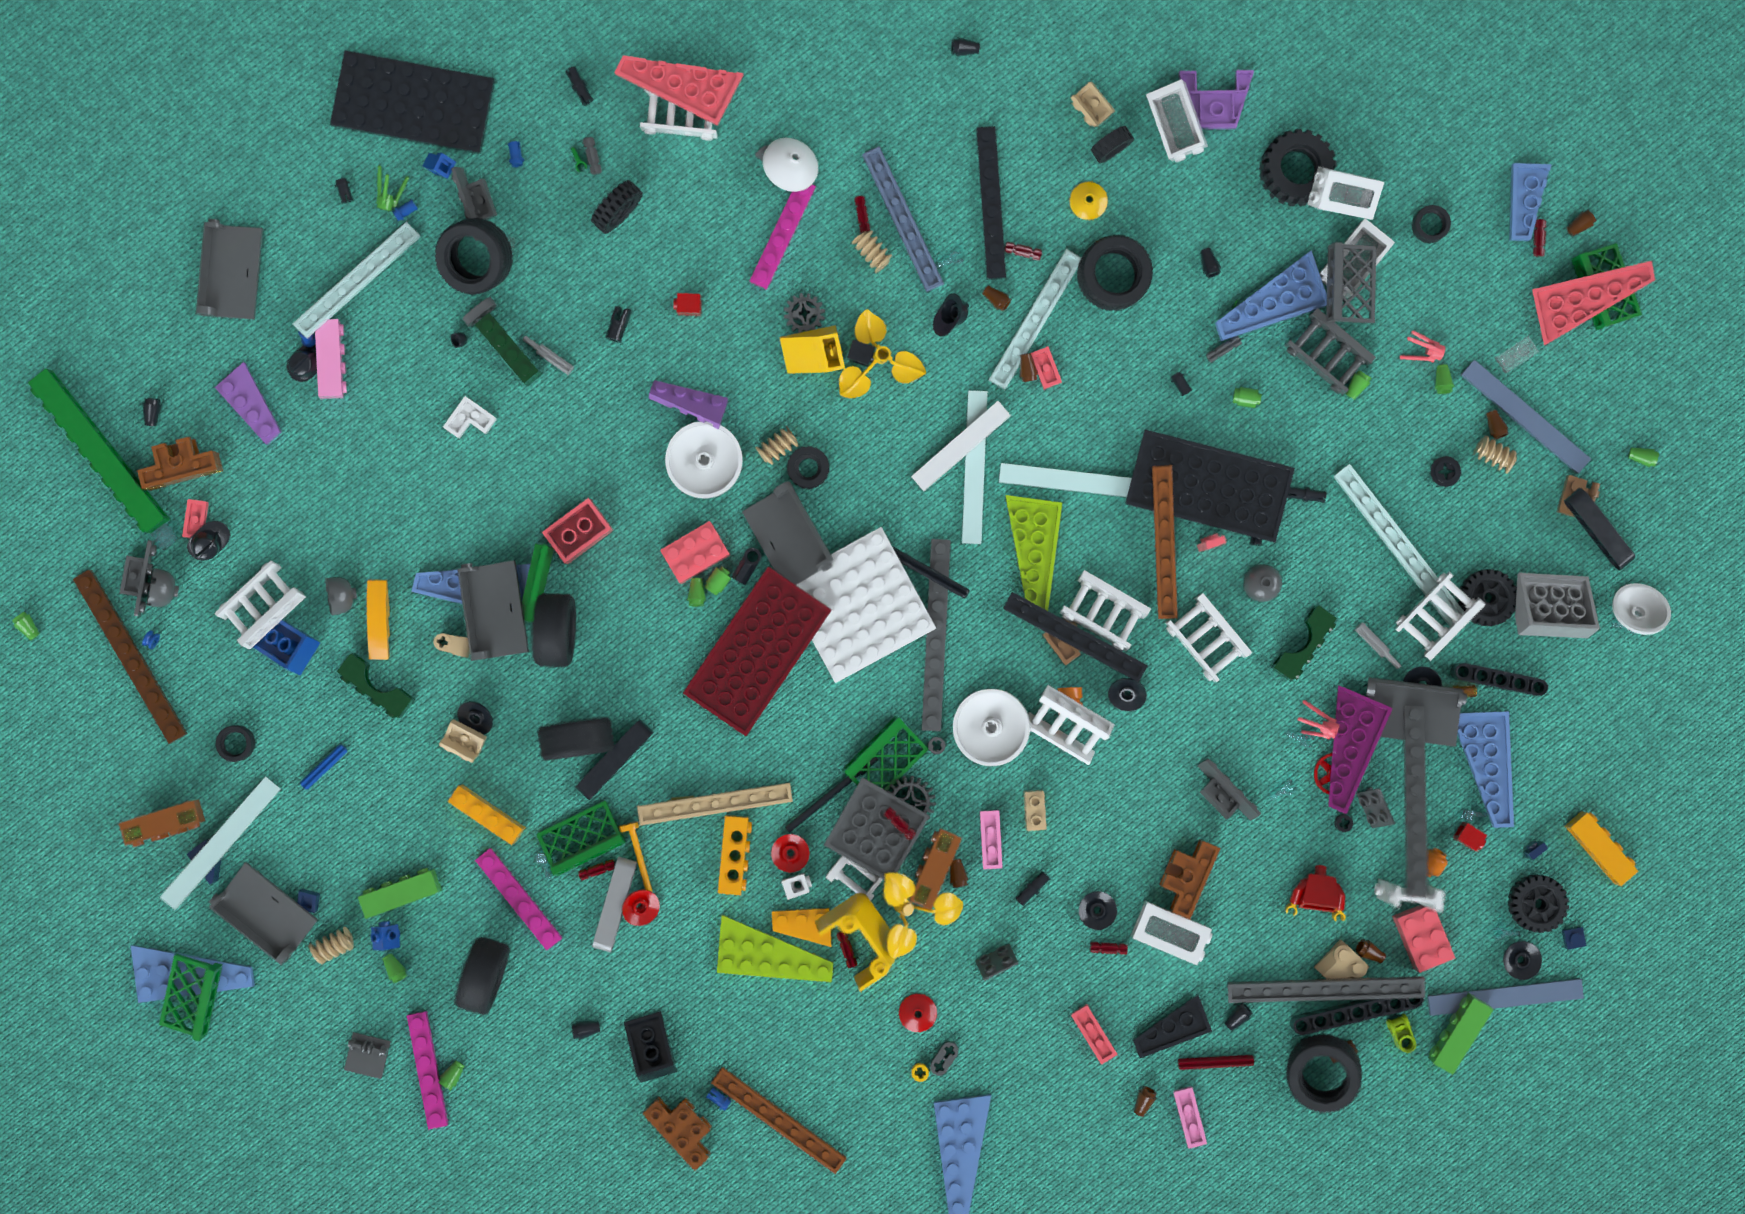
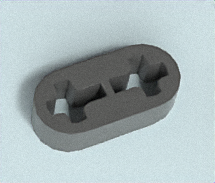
[463,297,497,327]
[930,1041,958,1076]

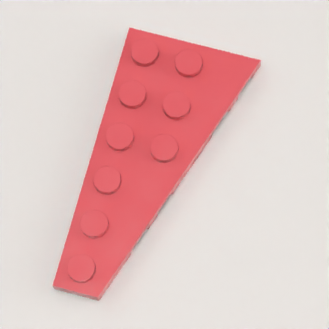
[614,55,744,126]
[1532,261,1655,346]

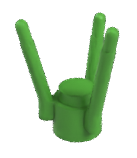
[376,165,409,212]

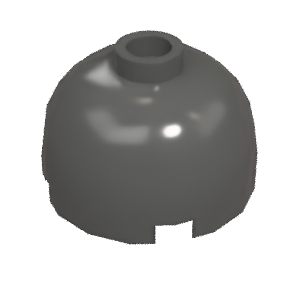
[1243,564,1282,602]
[147,568,179,607]
[325,577,357,615]

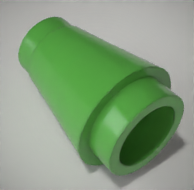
[1435,365,1454,394]
[1345,370,1372,400]
[1628,447,1659,467]
[687,578,706,607]
[12,611,40,641]
[382,953,407,983]
[438,1060,465,1090]

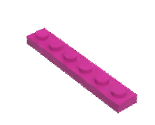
[750,185,816,290]
[475,848,563,951]
[407,1011,449,1130]

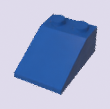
[253,620,320,675]

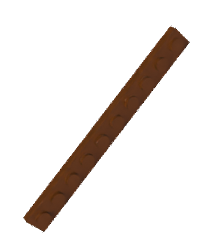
[73,569,188,744]

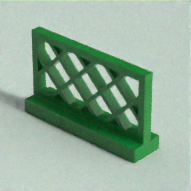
[1571,243,1642,331]
[522,544,554,622]
[841,716,929,791]
[536,801,626,877]
[159,953,223,1041]

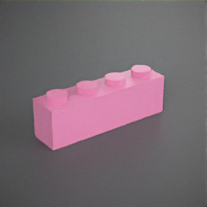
[315,319,347,399]

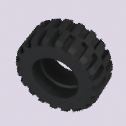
[1259,129,1337,207]

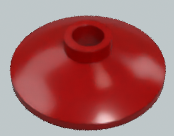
[771,834,810,873]
[622,889,660,926]
[899,993,937,1032]

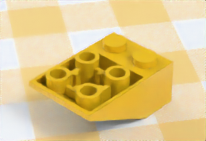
[779,325,845,373]

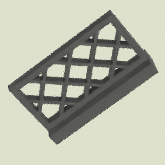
[1326,242,1376,324]

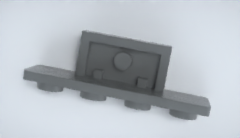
[451,167,497,241]
[120,540,157,616]
[1198,758,1261,821]

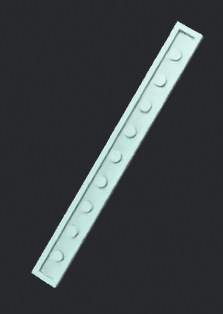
[1333,464,1464,627]

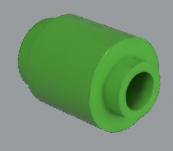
[1232,387,1262,408]
[705,566,732,595]

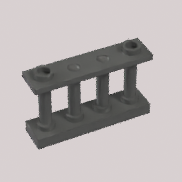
[1284,308,1376,395]

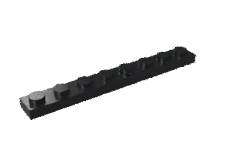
[976,126,1006,280]
[1003,592,1148,682]

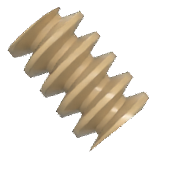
[852,230,892,273]
[755,426,799,465]
[1473,436,1517,474]
[309,927,354,964]

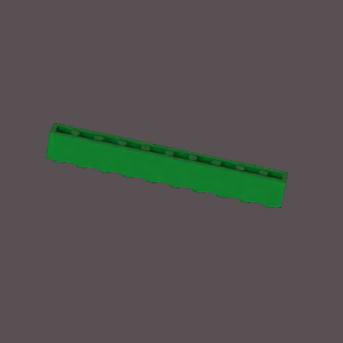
[28,369,170,534]

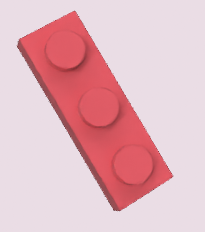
[1197,534,1226,552]
[1071,1004,1118,1065]

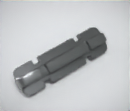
[583,137,602,175]
[1206,336,1242,363]

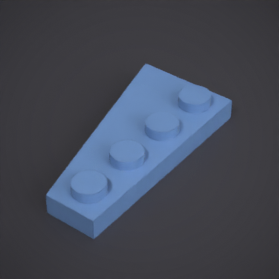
[1510,163,1552,241]

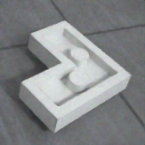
[443,396,497,439]

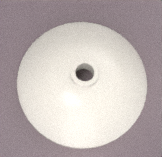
[763,138,818,192]
[1612,583,1671,635]

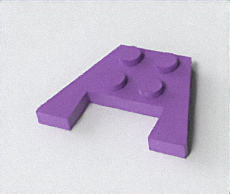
[1178,70,1254,129]

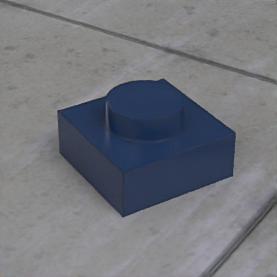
[1523,841,1549,860]
[297,889,320,913]
[1562,926,1587,950]

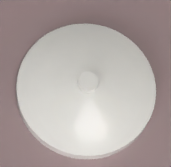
[665,421,743,499]
[953,689,1030,766]

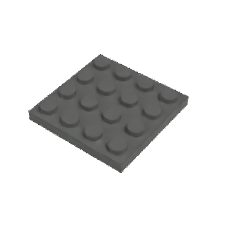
[824,777,929,880]

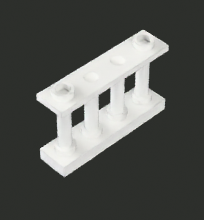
[640,89,718,140]
[215,561,306,649]
[1059,570,1151,651]
[1395,571,1485,661]
[1165,593,1252,682]
[1028,685,1115,765]
[826,856,883,900]
[1374,879,1444,911]

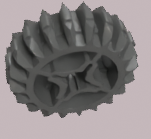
[887,776,936,820]

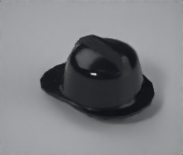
[933,293,969,336]
[287,344,317,382]
[187,521,230,561]

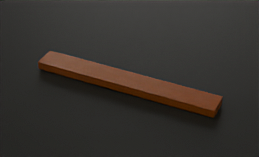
[1152,465,1177,619]
[711,1066,847,1174]

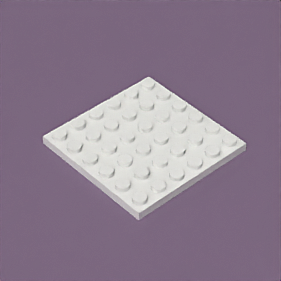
[797,527,936,683]

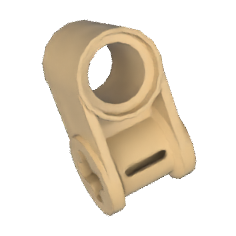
[434,633,470,658]

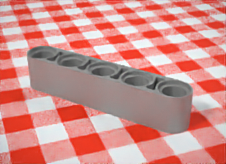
[592,857,637,953]

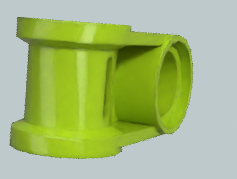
[1386,1013,1416,1053]

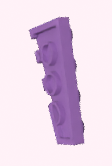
[215,362,282,445]
[649,380,728,429]

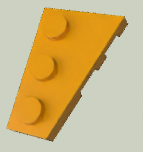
[772,908,831,947]

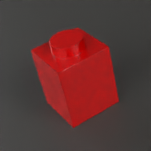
[673,293,702,316]
[1453,822,1487,852]

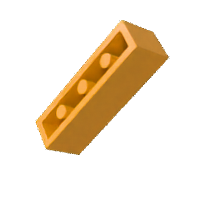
[448,784,526,845]
[1565,811,1638,886]

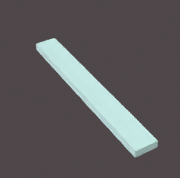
[293,222,420,339]
[989,249,1081,390]
[962,391,987,544]
[999,463,1132,497]
[160,777,281,910]

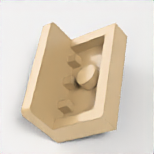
[1070,81,1115,127]
[439,719,487,763]

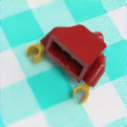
[1285,865,1346,921]

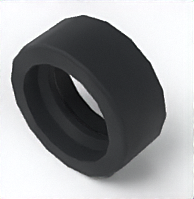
[1412,205,1451,243]
[215,725,256,762]

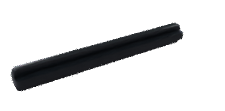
[892,546,970,599]

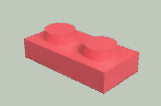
[1031,347,1062,390]
[182,499,209,538]

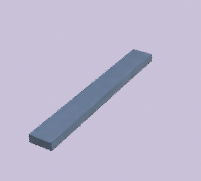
[862,146,944,293]
[1461,360,1591,474]
[1427,978,1584,1016]

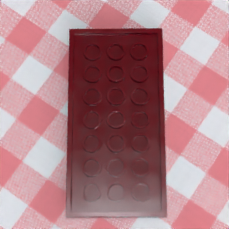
[683,566,832,736]

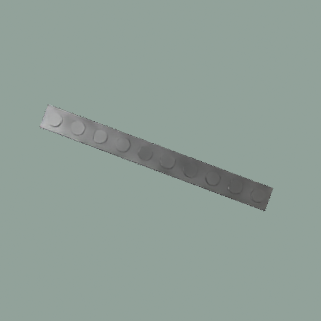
[922,539,951,731]
[1403,705,1428,899]
[1227,976,1425,1003]

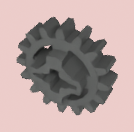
[784,293,825,333]

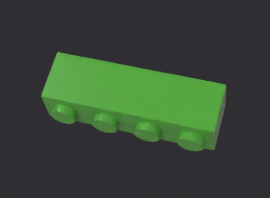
[358,867,442,919]
[1428,993,1494,1075]

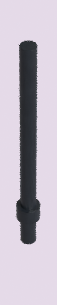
[785,757,879,833]

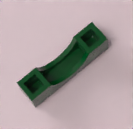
[475,313,542,386]
[1270,605,1337,681]
[337,653,416,719]

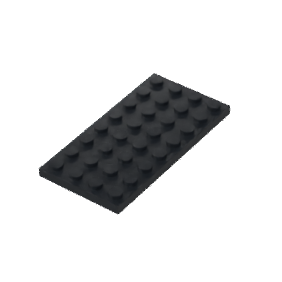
[330,50,495,154]
[1125,430,1295,543]

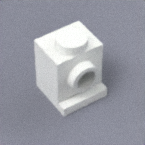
[781,873,812,900]

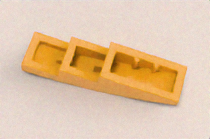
[367,580,390,660]

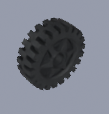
[591,180,643,234]
[1458,569,1517,626]
[1508,875,1569,933]

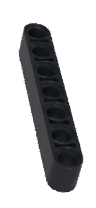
[1290,998,1424,1035]

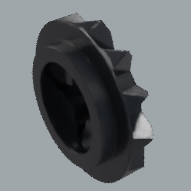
[1430,456,1461,487]

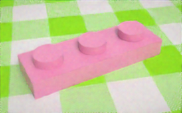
[980,810,1002,869]
[1173,1086,1207,1149]

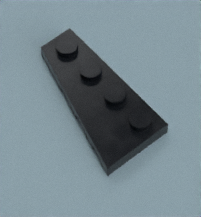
[1132,994,1212,1058]

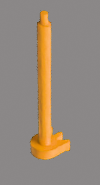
[619,821,653,892]

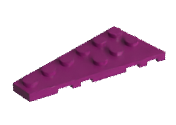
[1328,685,1393,814]

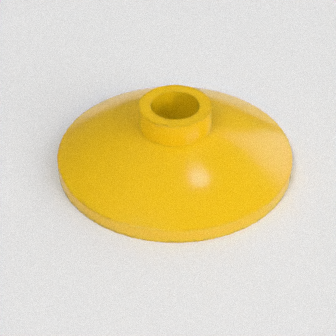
[1070,182,1108,220]

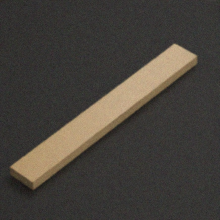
[637,783,793,825]

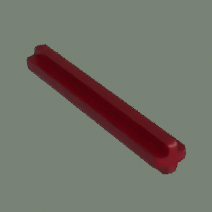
[1178,1055,1254,1070]

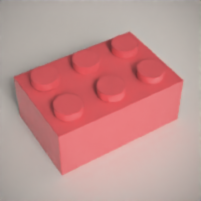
[542,498,614,564]
[660,521,731,584]
[1392,905,1455,973]

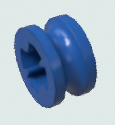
[142,630,160,650]

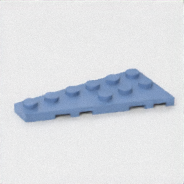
[1215,251,1327,341]
[411,564,530,608]
[1457,711,1514,828]
[131,945,255,1003]
[934,1094,991,1214]

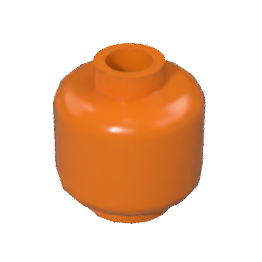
[1427,848,1448,877]

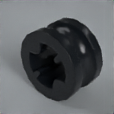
[1334,814,1353,832]

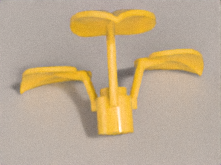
[839,309,926,398]
[884,873,963,958]

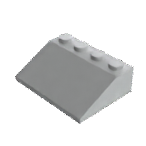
[1515,573,1600,638]

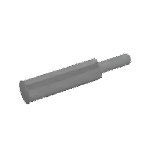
[523,336,574,376]
[1355,622,1401,669]

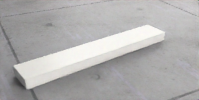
[911,401,1011,491]

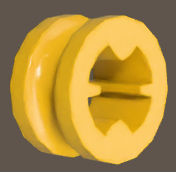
[911,1063,929,1082]

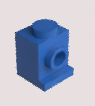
[422,152,456,179]

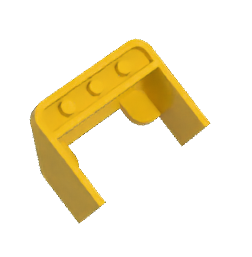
[814,893,897,992]

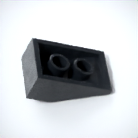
[624,1011,678,1083]

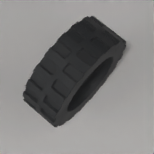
[1091,126,1134,164]
[787,446,829,489]

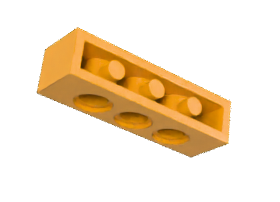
[718,815,752,895]

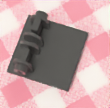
[1356,787,1396,828]
[975,944,1019,981]
[344,1032,391,1079]

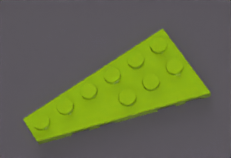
[1005,495,1062,611]
[717,914,833,982]

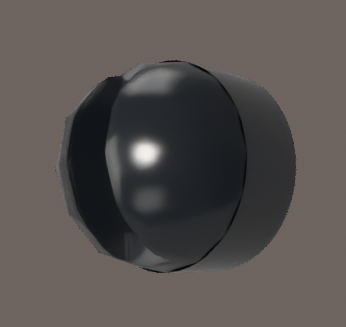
[451,332,468,348]

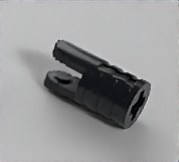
[605,306,631,343]

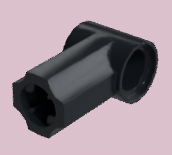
[731,548,762,585]

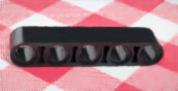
[1564,488,1635,571]
[1450,663,1548,696]
[575,719,654,800]

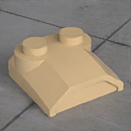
[1314,940,1369,979]

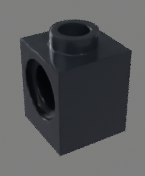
[847,340,875,367]

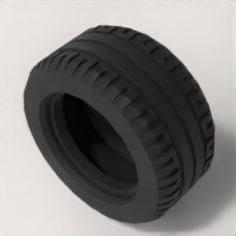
[435,218,513,295]
[1077,235,1153,311]
[532,593,576,667]
[537,717,614,761]
[454,936,510,1015]
[1286,1034,1362,1113]

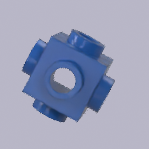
[371,921,400,951]

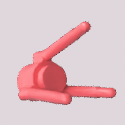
[1399,330,1445,362]
[1298,700,1340,739]

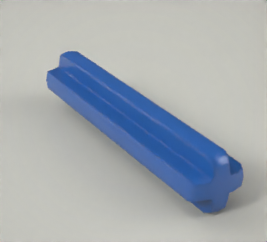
[300,744,347,789]

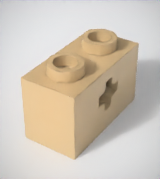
[1023,790,1047,831]

